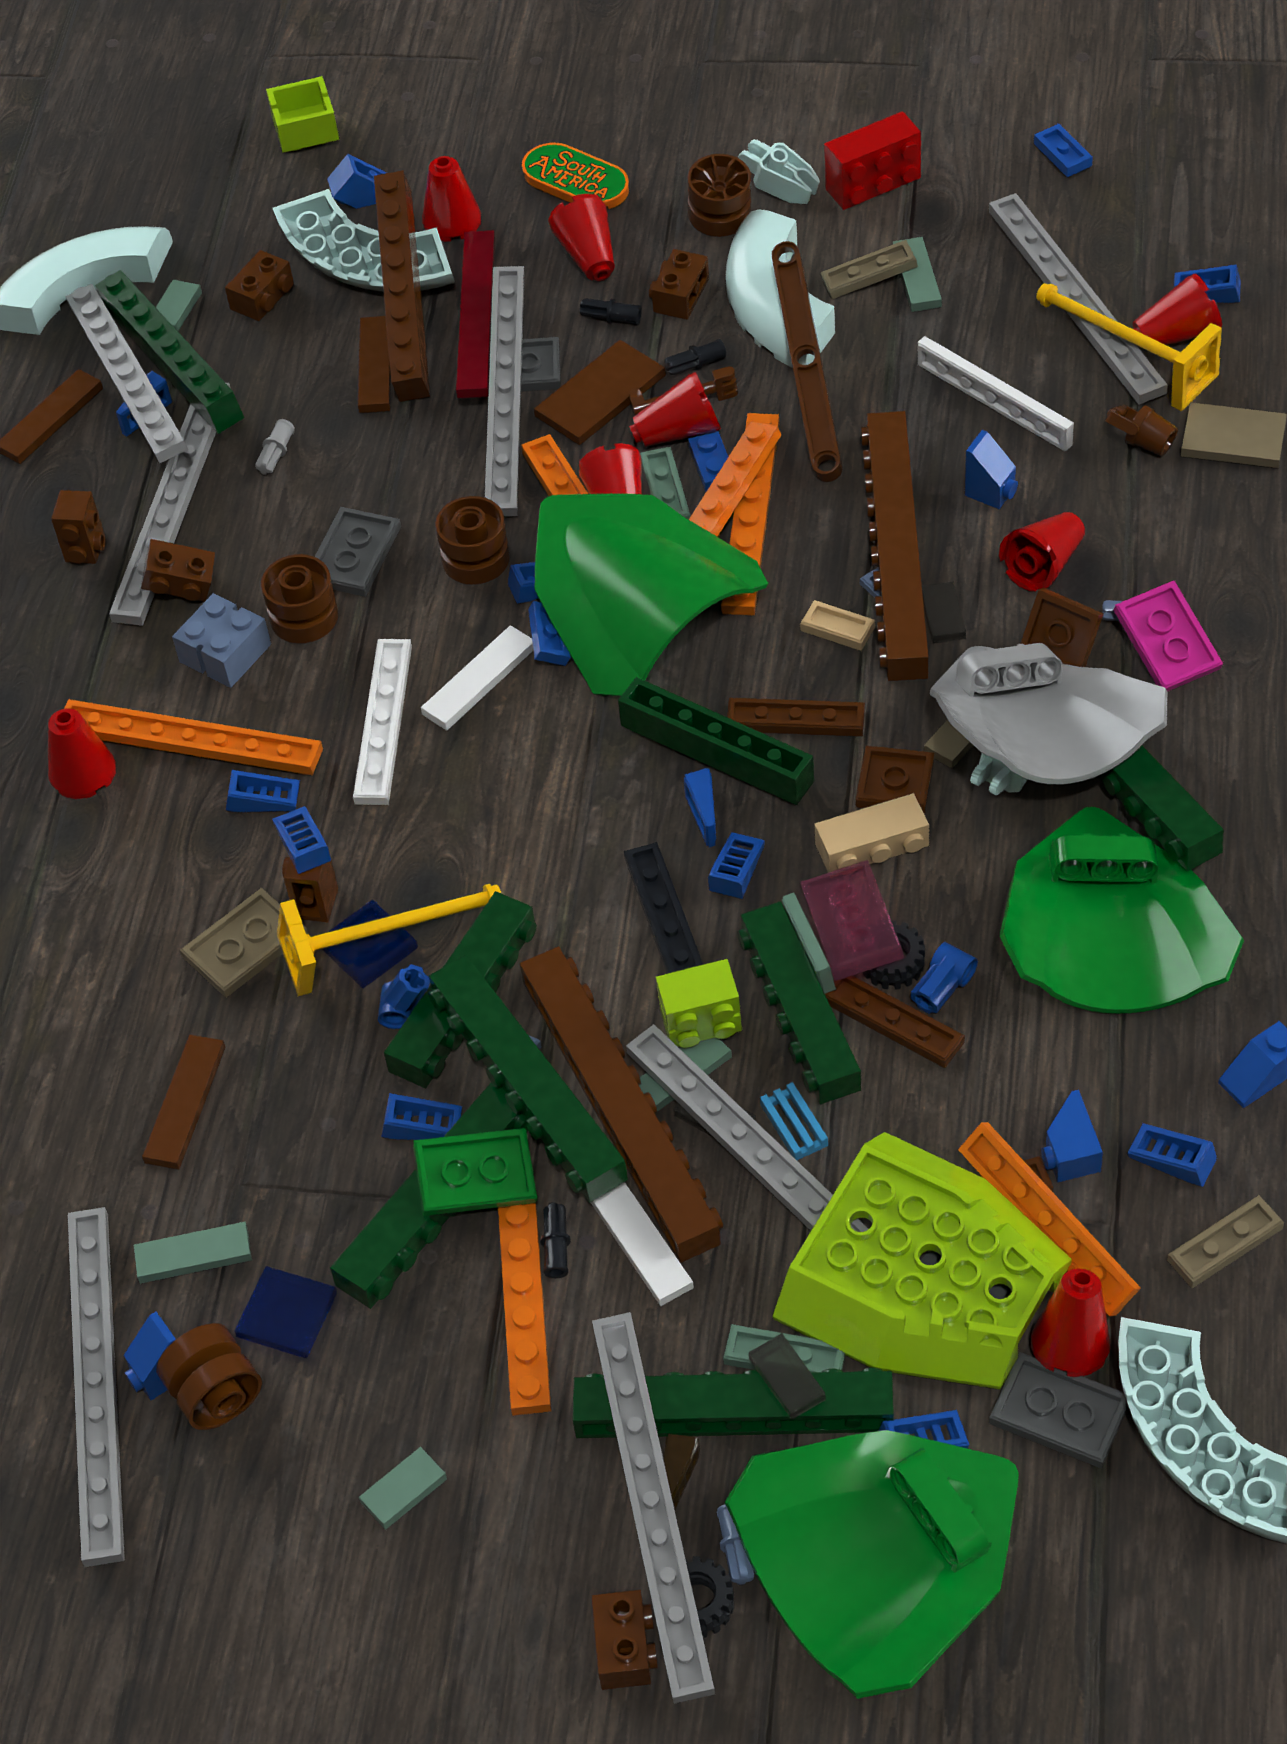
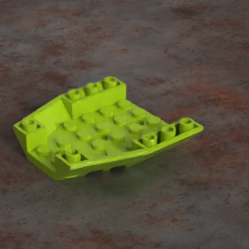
[773,1132,1072,1389]

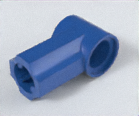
[911,942,978,1014]
[377,964,430,1029]

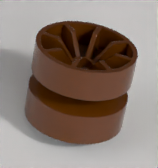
[688,154,751,237]
[435,496,510,585]
[261,554,338,643]
[156,1323,262,1430]

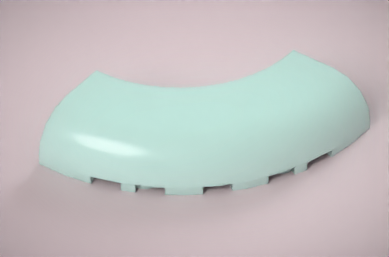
[273,189,455,291]
[725,209,835,368]
[0,226,173,335]
[1118,1317,1287,1544]

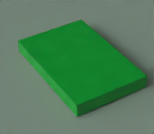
[413,1128,537,1216]

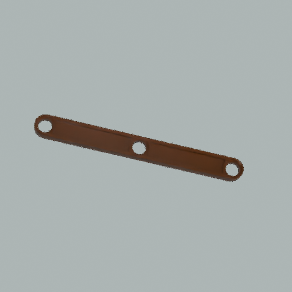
[772,241,843,482]

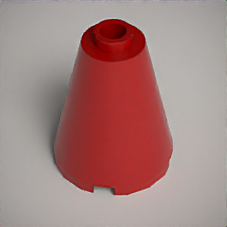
[422,156,481,242]
[548,193,615,281]
[1132,273,1223,347]
[629,372,721,447]
[578,443,642,494]
[999,512,1085,591]
[48,708,116,799]
[1031,1268,1110,1377]

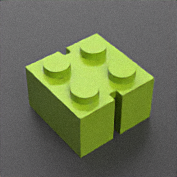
[266,76,339,153]
[656,959,742,1048]

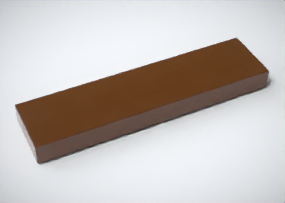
[358,316,391,413]
[0,369,103,464]
[727,698,865,736]
[825,970,965,1068]
[142,1034,226,1170]

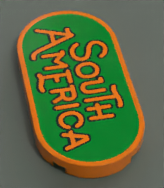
[522,143,629,209]

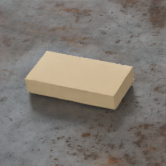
[800,600,875,651]

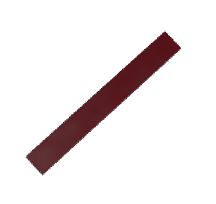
[456,230,495,398]

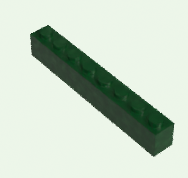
[95,270,244,434]
[428,955,628,1203]
[330,1082,528,1309]
[573,1368,894,1438]

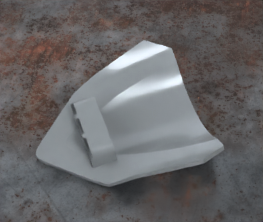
[930,643,1168,784]

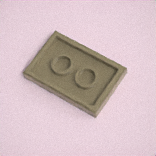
[1181,402,1287,468]
[180,888,308,998]

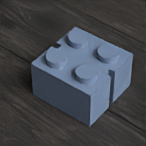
[172,593,271,688]

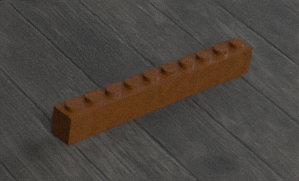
[861,411,928,681]
[520,946,723,1263]

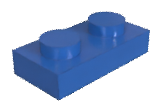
[1034,124,1093,177]
[688,431,728,492]
[528,601,571,666]

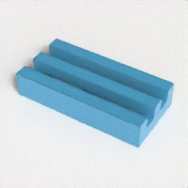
[760,1082,828,1160]

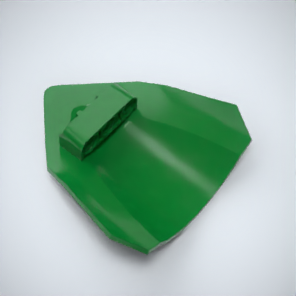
[535,493,768,696]
[999,806,1244,1013]
[725,1430,1019,1699]

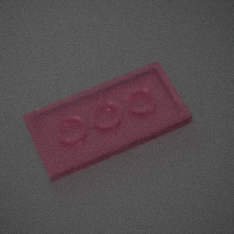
[800,860,905,981]

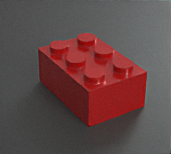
[824,111,921,210]

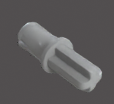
[255,419,295,475]

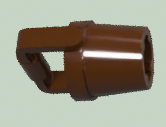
[1105,405,1178,456]

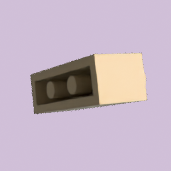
[814,793,929,876]

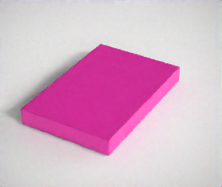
[1113,581,1223,692]

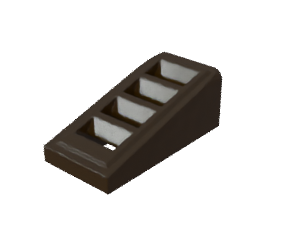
[663,1434,700,1510]

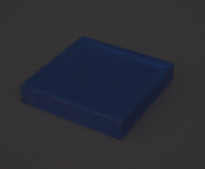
[322,899,418,989]
[234,1266,337,1359]

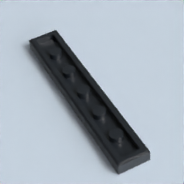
[624,842,703,974]

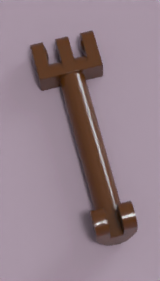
[629,366,738,415]

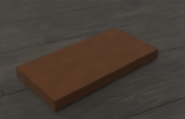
[534,340,666,445]

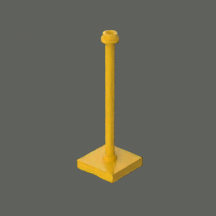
[1036,283,1222,411]
[277,884,501,996]

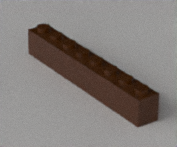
[374,170,430,402]

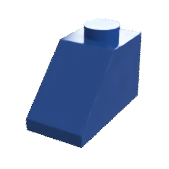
[327,154,387,209]
[965,430,1018,509]
[1218,1021,1287,1108]
[1041,1090,1103,1183]
[124,1311,176,1401]

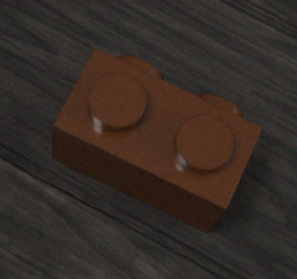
[649,249,709,320]
[225,250,294,321]
[51,490,106,564]
[141,539,215,602]
[282,844,338,923]
[592,1590,658,1690]

